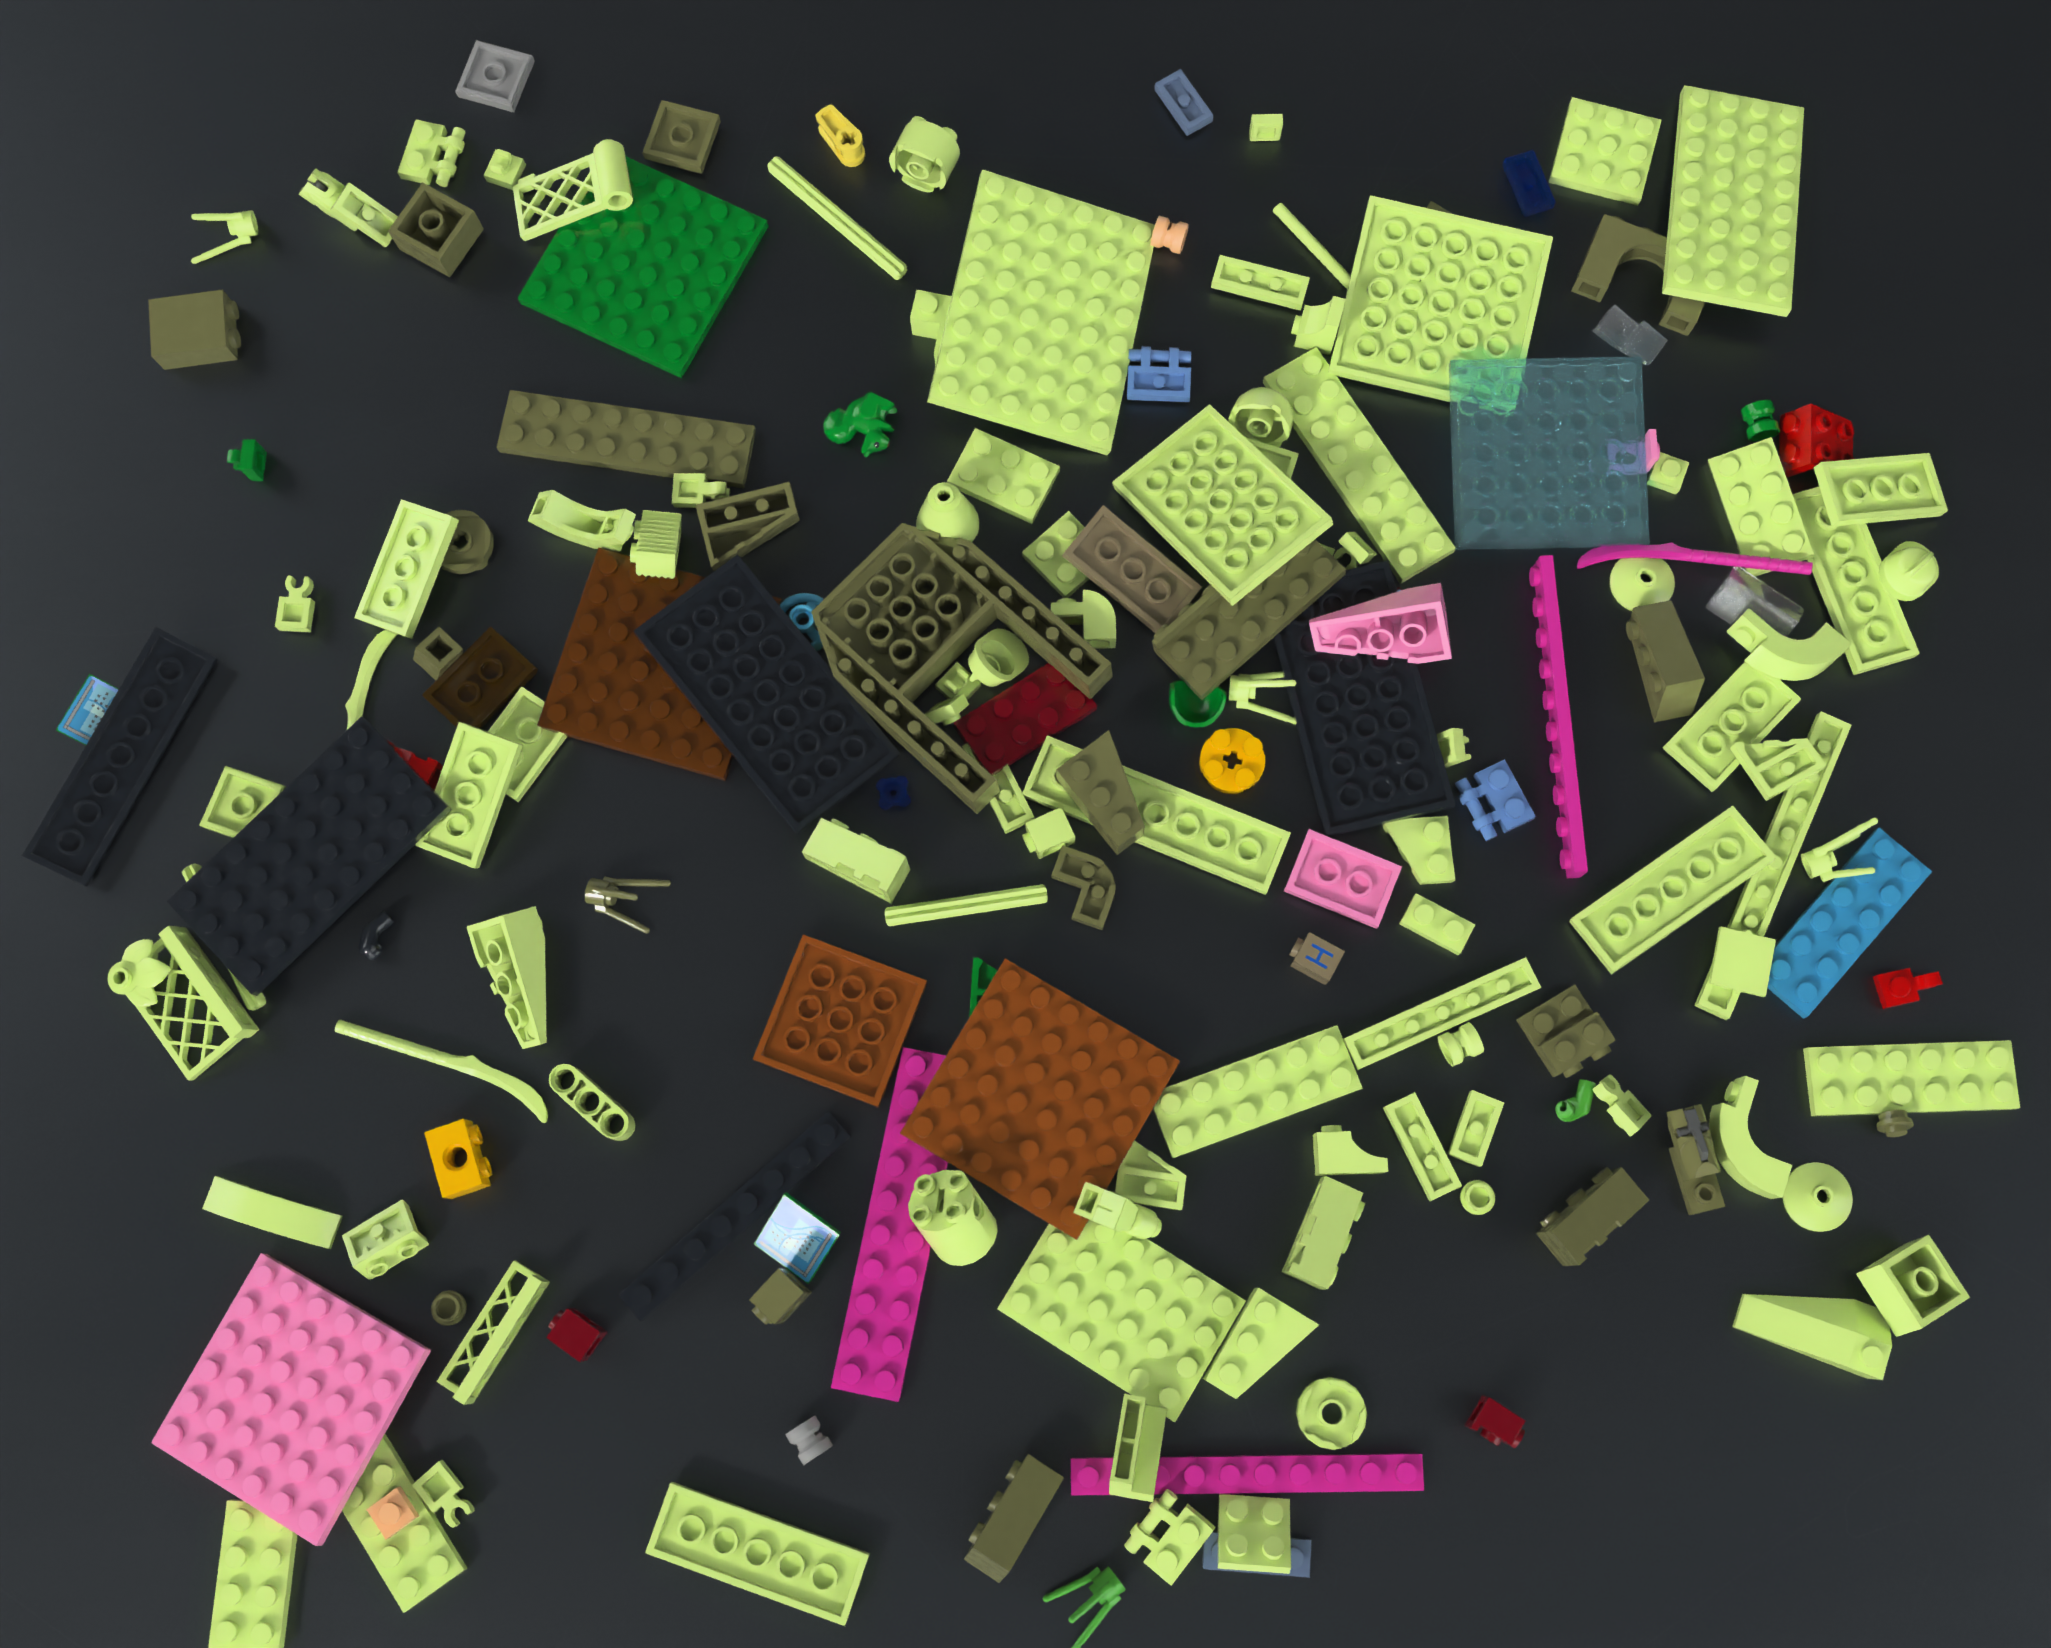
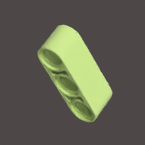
[549,1064,635,1141]

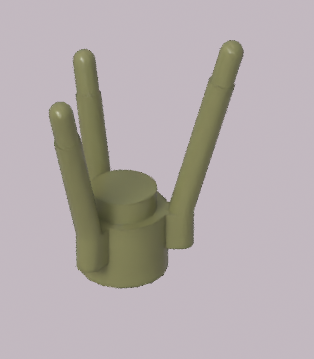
[585,876,671,934]

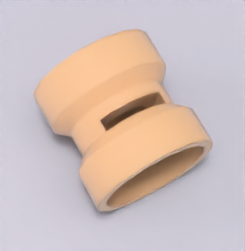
[1150,215,1189,254]

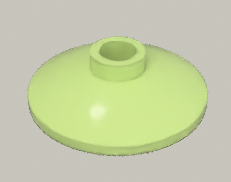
[1610,558,1675,611]
[1783,1162,1853,1232]

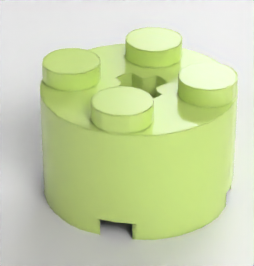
[889,116,960,192]

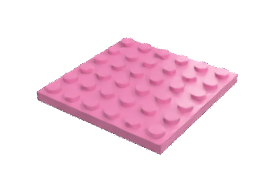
[151,1253,431,1546]

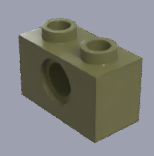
[749,1268,812,1325]

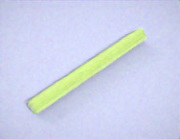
[767,156,907,280]

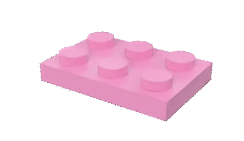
[1284,829,1402,929]

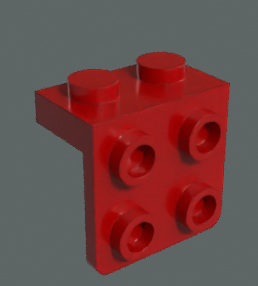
[1779,404,1854,477]

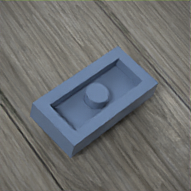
[1155,69,1213,136]

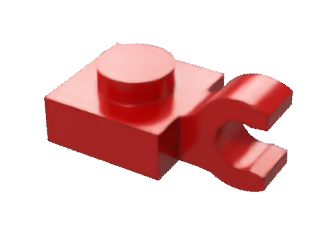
[1873,968,1943,1009]

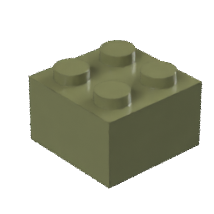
[388,182,484,277]

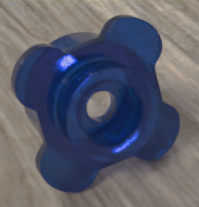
[876,776,911,810]

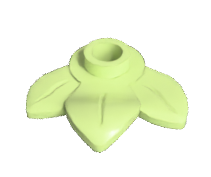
[107,939,171,1007]

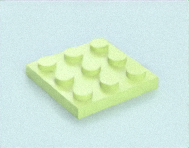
[1548,97,1661,206]

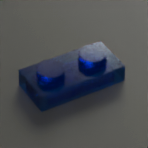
[1502,150,1556,217]

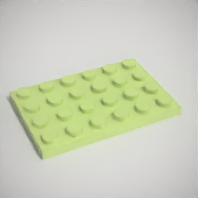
[1112,404,1333,606]
[997,1220,1246,1422]

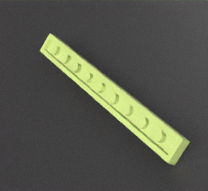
[1694,711,1852,1020]

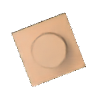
[367,1486,419,1540]

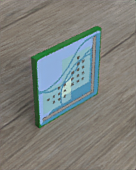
[56,673,119,745]
[754,1193,841,1284]

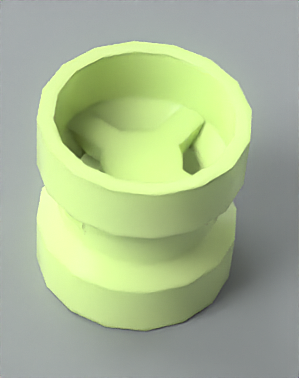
[1437,1022,1484,1067]

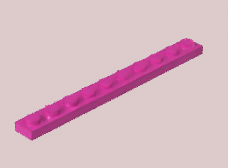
[1529,555,1588,879]
[1071,1453,1424,1495]

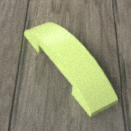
[202,1176,343,1249]

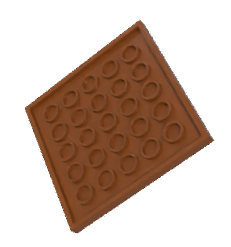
[900,959,1180,1240]

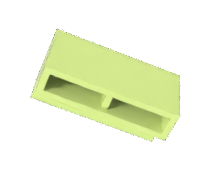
[1109,1394,1167,1502]

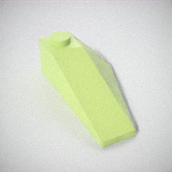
[467,906,547,1049]

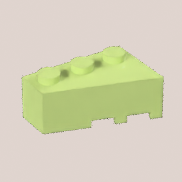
[802,818,910,904]
[1282,1176,1365,1290]
[1203,1288,1319,1399]

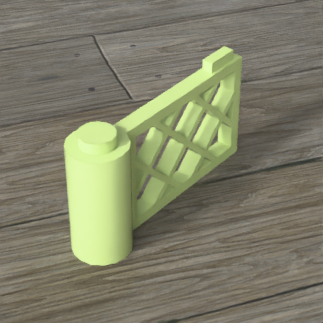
[512,139,633,241]

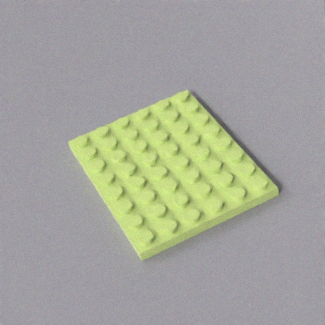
[927,170,1155,455]

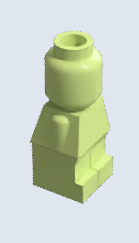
[1073,1182,1162,1239]

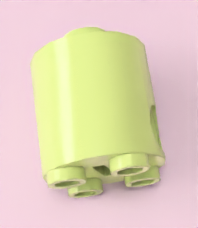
[908,1170,998,1266]

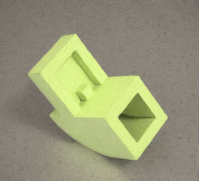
[1051,590,1116,649]

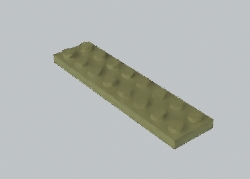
[496,390,756,489]

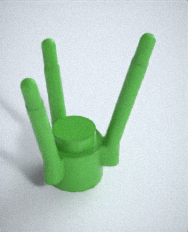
[1043,1566,1126,1648]

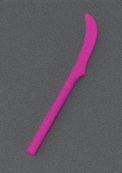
[1577,542,1813,575]

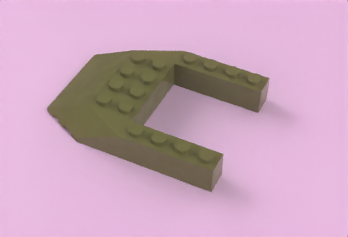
[811,523,1113,814]

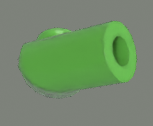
[1555,1079,1596,1122]

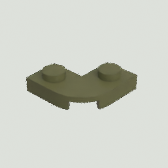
[1051,845,1116,930]

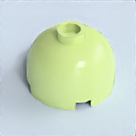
[1228,387,1293,447]

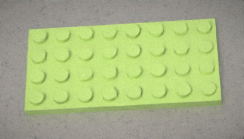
[1662,85,1804,317]

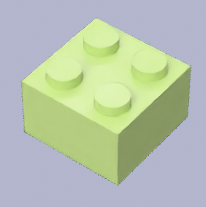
[1856,1235,1970,1337]

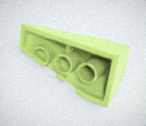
[1732,1294,1892,1380]

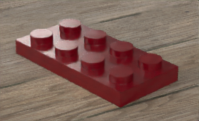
[953,663,1097,776]

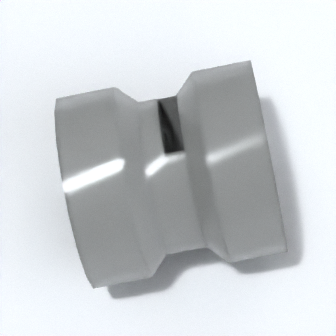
[785,1415,833,1465]

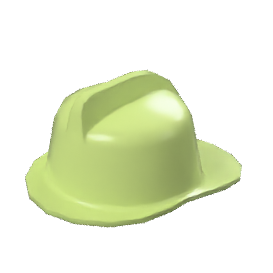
[1878,541,1939,601]
[968,628,1029,687]

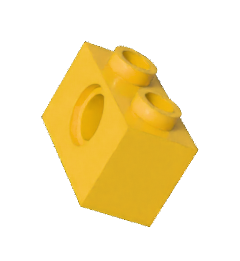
[424,1119,492,1199]

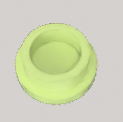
[1460,1180,1495,1215]

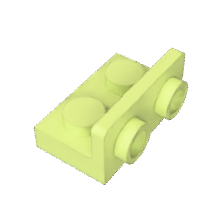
[342,1199,429,1280]

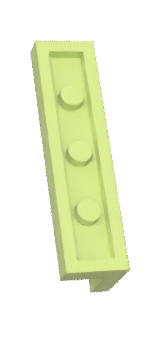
[436,1260,550,1405]

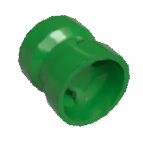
[1741,400,1780,442]

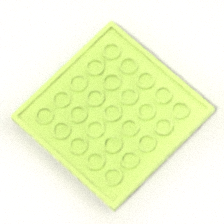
[1328,195,1553,416]

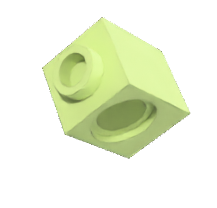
[1022,807,1075,859]

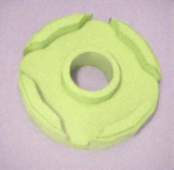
[1296,1377,1367,1450]

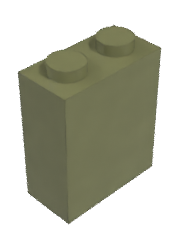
[148,289,241,370]

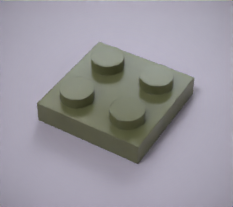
[642,100,721,174]

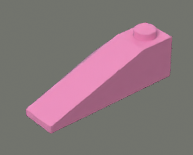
[1309,583,1452,664]

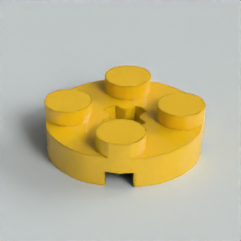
[1199,728,1265,794]

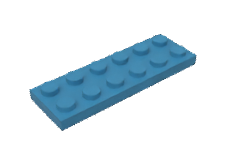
[1767,828,1932,1018]

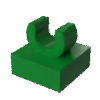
[227,439,267,481]

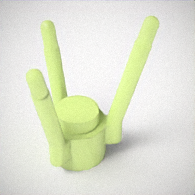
[191,210,259,264]
[1229,671,1296,725]
[1801,817,1878,882]

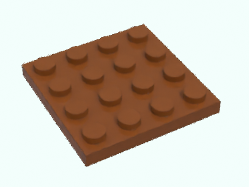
[753,935,928,1107]

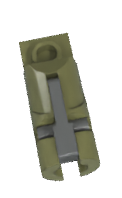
[1666,1104,1726,1215]

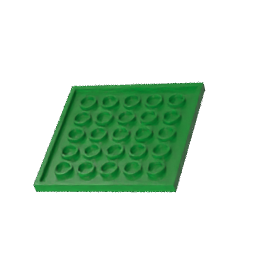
[518,156,769,378]

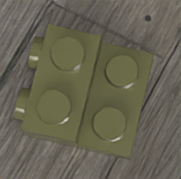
[1516,985,1616,1078]

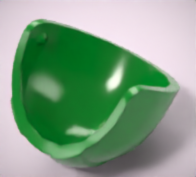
[1169,680,1226,727]

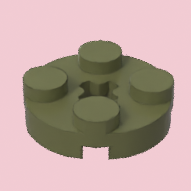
[440,510,494,574]

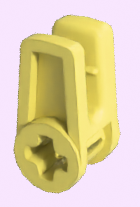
[815,104,866,167]

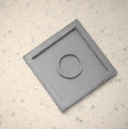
[455,40,535,112]

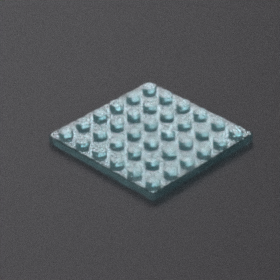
[1449,357,1650,550]

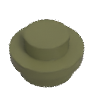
[1876,1110,1914,1137]
[431,1290,467,1326]

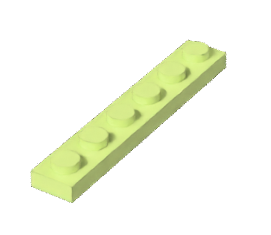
[1343,957,1541,1070]

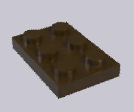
[422,626,538,729]

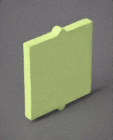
[1709,926,1776,997]

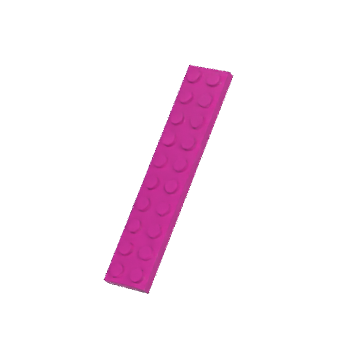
[831,1047,948,1402]

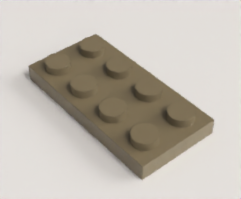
[1062,505,1202,633]

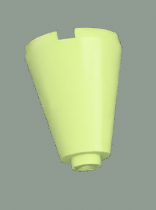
[916,482,979,542]

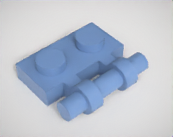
[1127,346,1191,402]
[1455,759,1536,841]

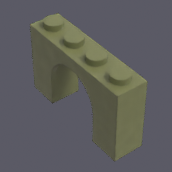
[1571,214,1705,336]

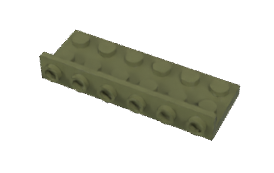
[1152,540,1346,700]

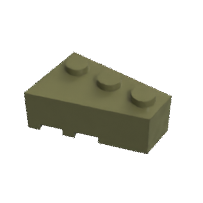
[1536,1167,1649,1266]

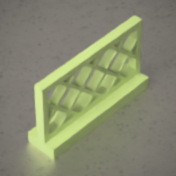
[121,926,260,1081]

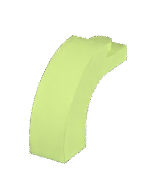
[528,490,636,552]
[1726,608,1852,681]
[1709,1076,1792,1199]

